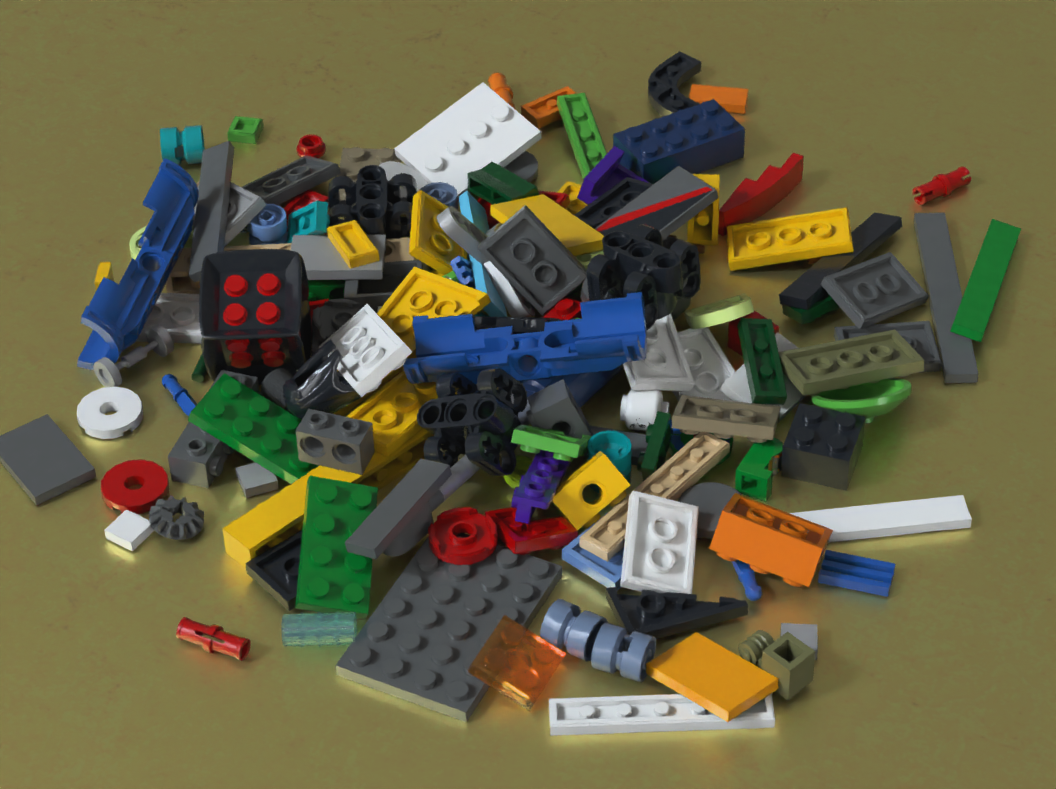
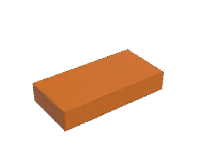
[689,84,748,114]

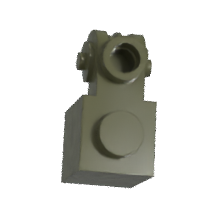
[738,630,815,700]

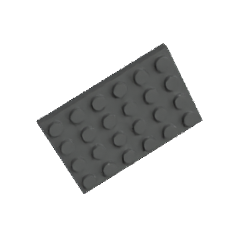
[336,533,562,722]

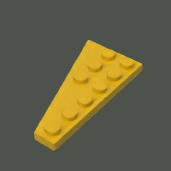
[333,267,491,416]

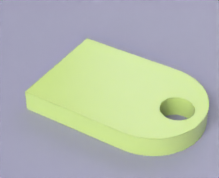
[684,293,754,329]

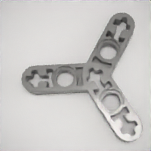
[437,206,535,317]

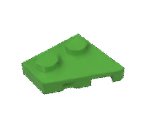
[511,425,592,461]

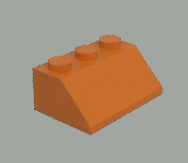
[709,493,833,587]

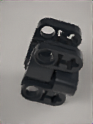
[328,165,417,239]
[586,224,701,330]
[417,368,528,476]

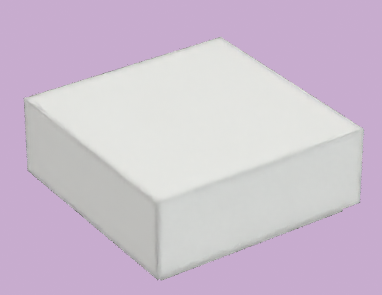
[104,509,154,551]

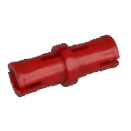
[912,166,971,205]
[176,617,251,661]

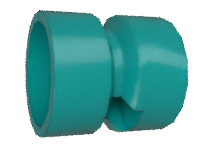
[160,125,205,165]
[587,430,632,493]

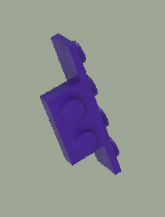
[511,450,571,524]

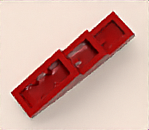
[718,153,804,236]

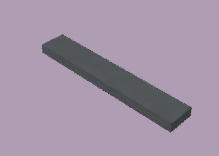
[189,141,234,282]

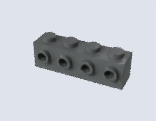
[168,370,263,489]

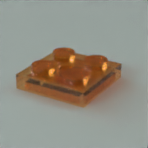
[467,615,566,711]

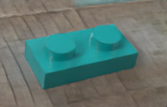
[287,200,330,243]

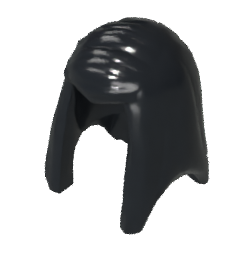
[283,339,367,420]

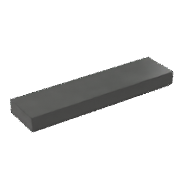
[345,459,452,559]

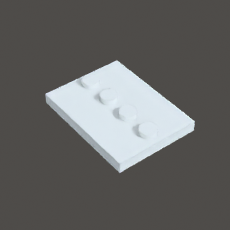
[394,82,542,202]

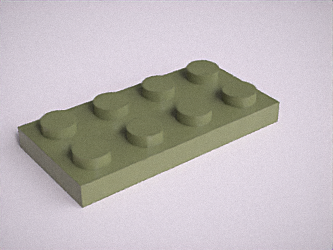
[779,329,924,395]

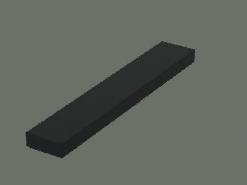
[779,212,902,310]

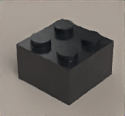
[781,403,865,491]

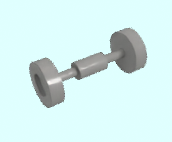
[93,324,174,387]

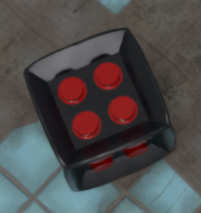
[199,249,311,385]

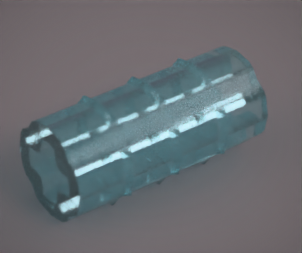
[281,611,358,647]

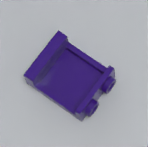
[577,146,649,205]

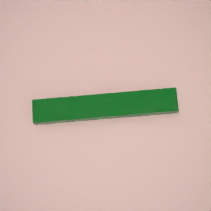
[950,219,1021,342]

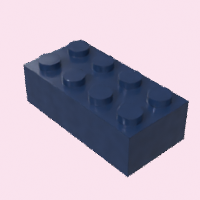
[613,99,745,184]

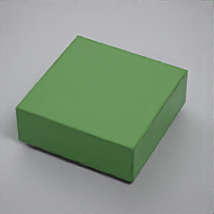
[227,116,263,144]

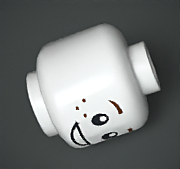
[620,389,669,431]

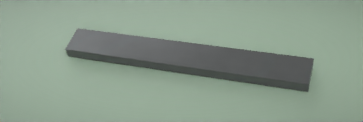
[914,212,978,383]

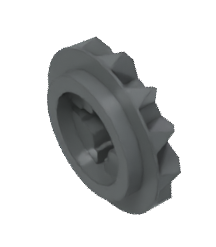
[149,495,204,540]

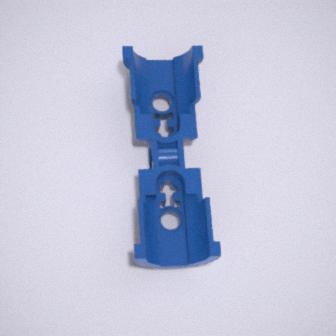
[77,158,199,370]
[403,292,647,384]

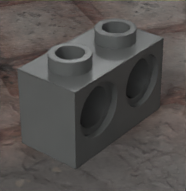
[296,409,375,475]

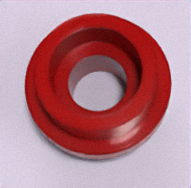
[297,135,326,159]

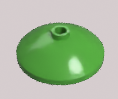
[811,378,912,424]

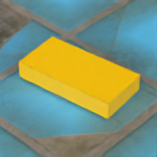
[327,220,380,269]

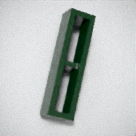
[468,161,539,205]

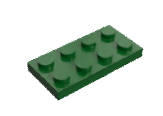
[188,373,320,484]
[295,476,378,620]

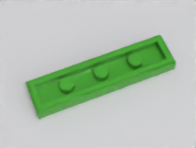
[556,93,607,180]

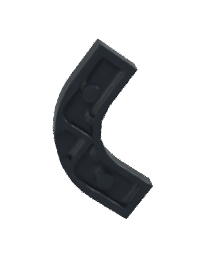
[648,51,701,117]

